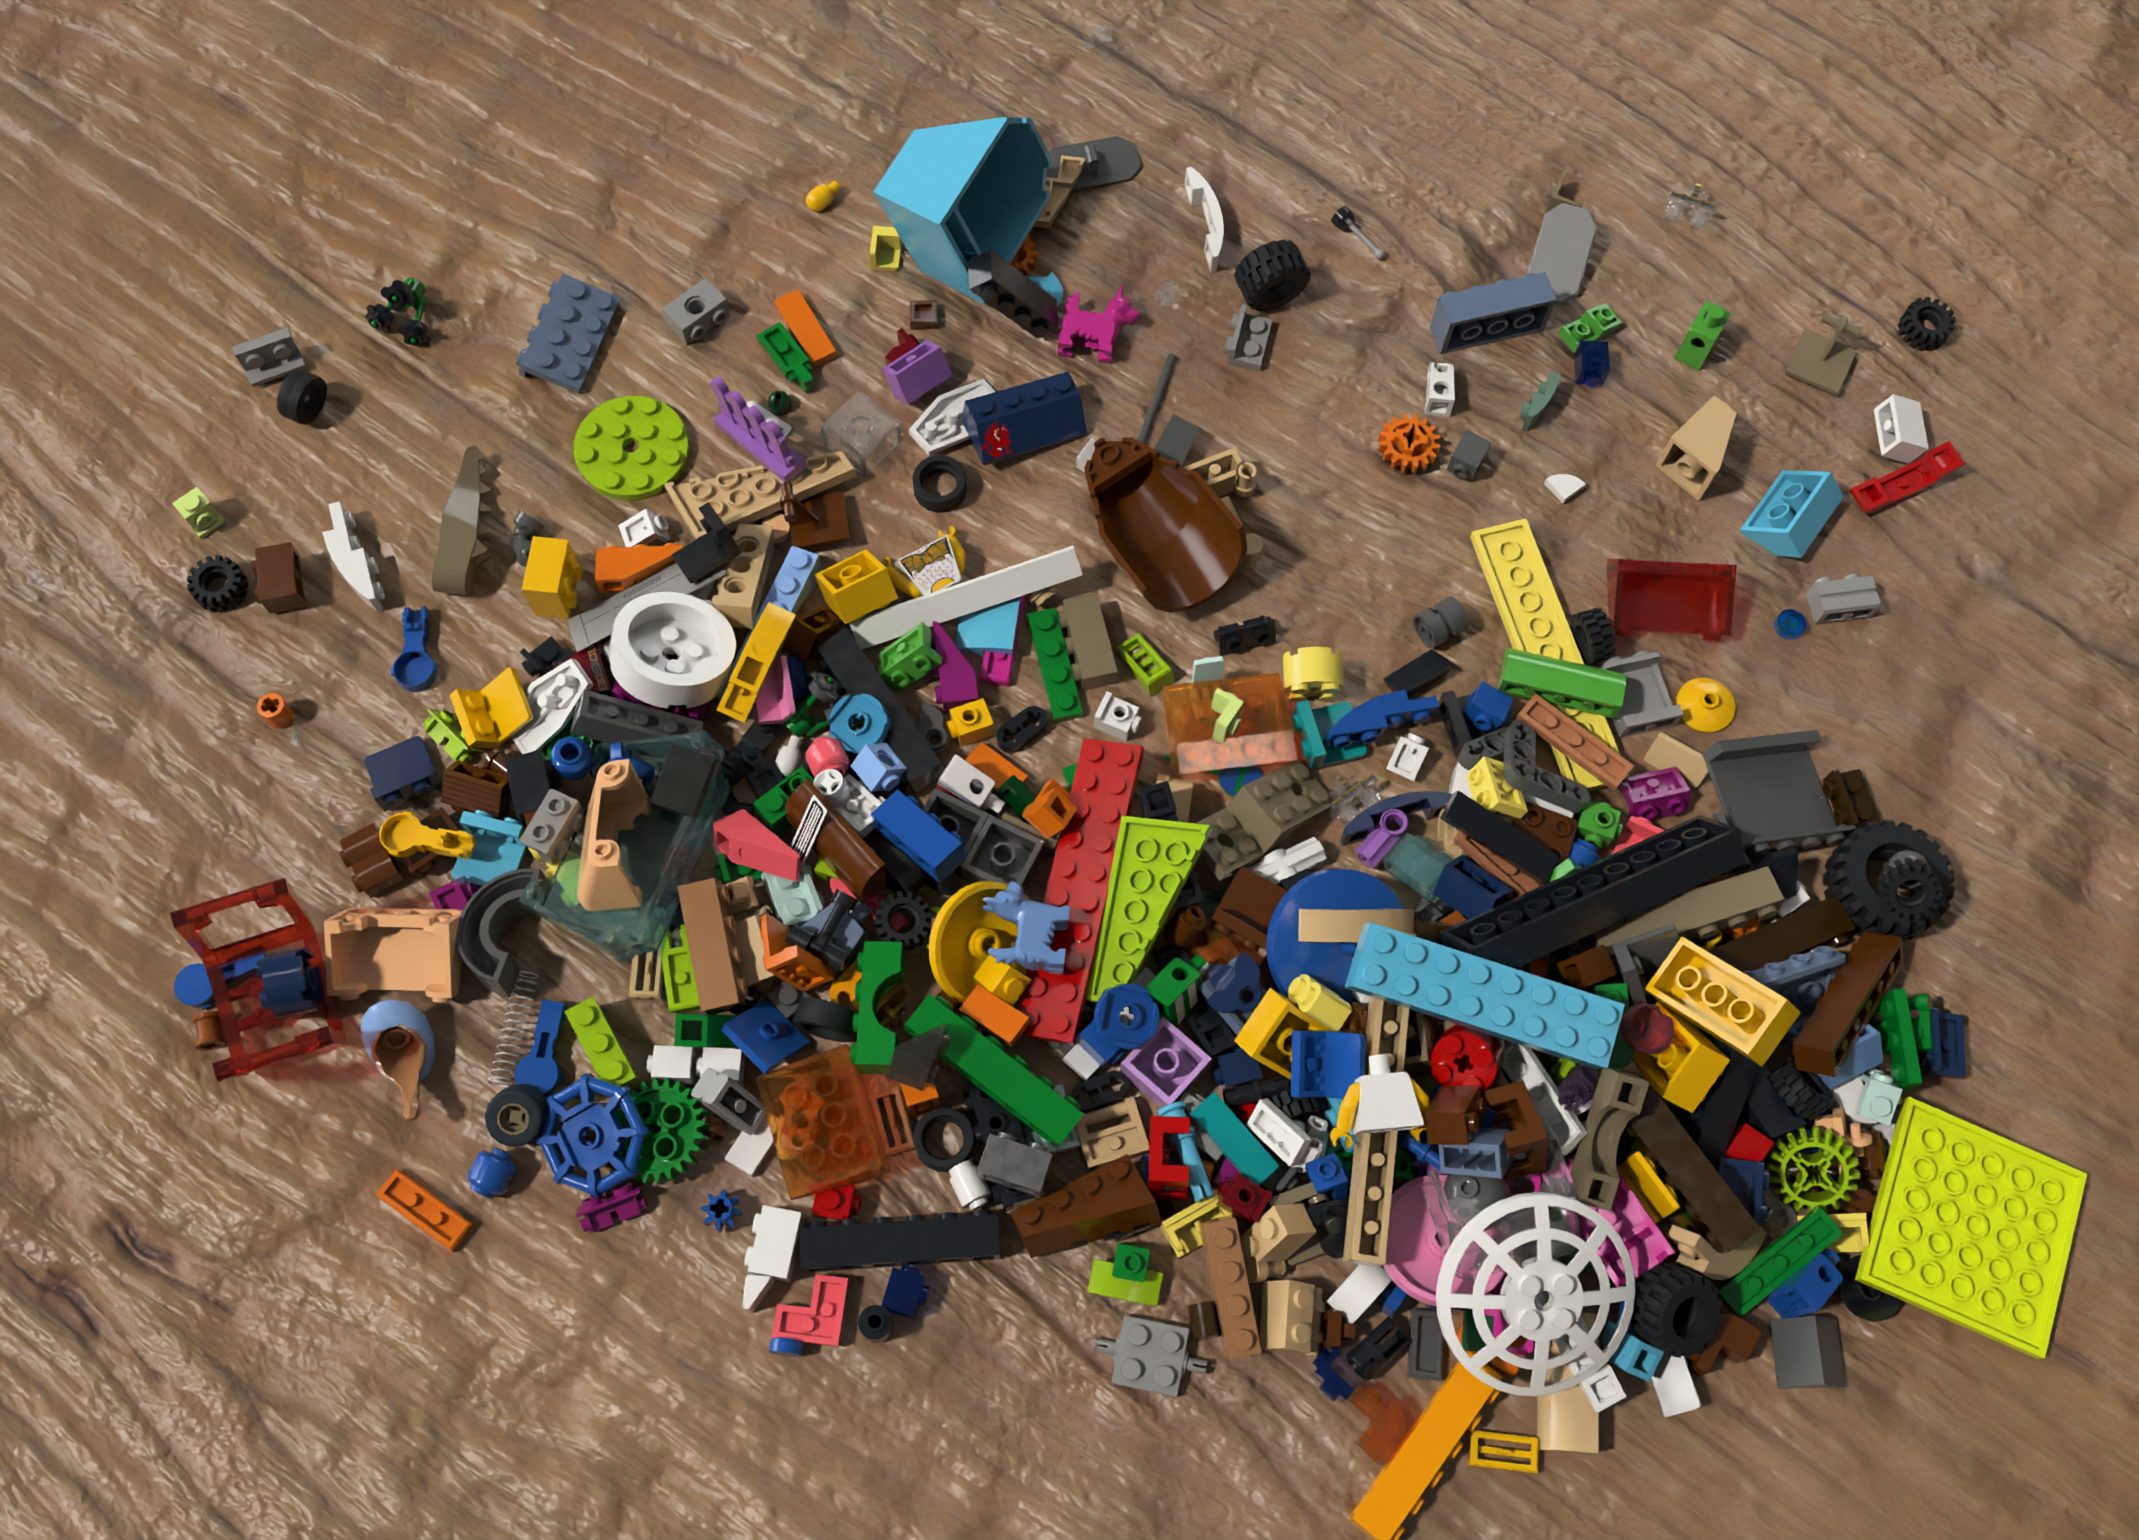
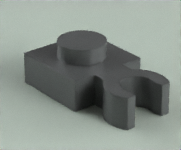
[767,981,825,1021]

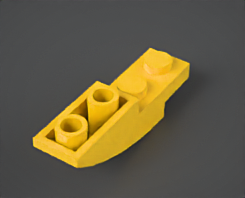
[717,602,796,724]

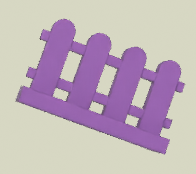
[709,376,808,482]

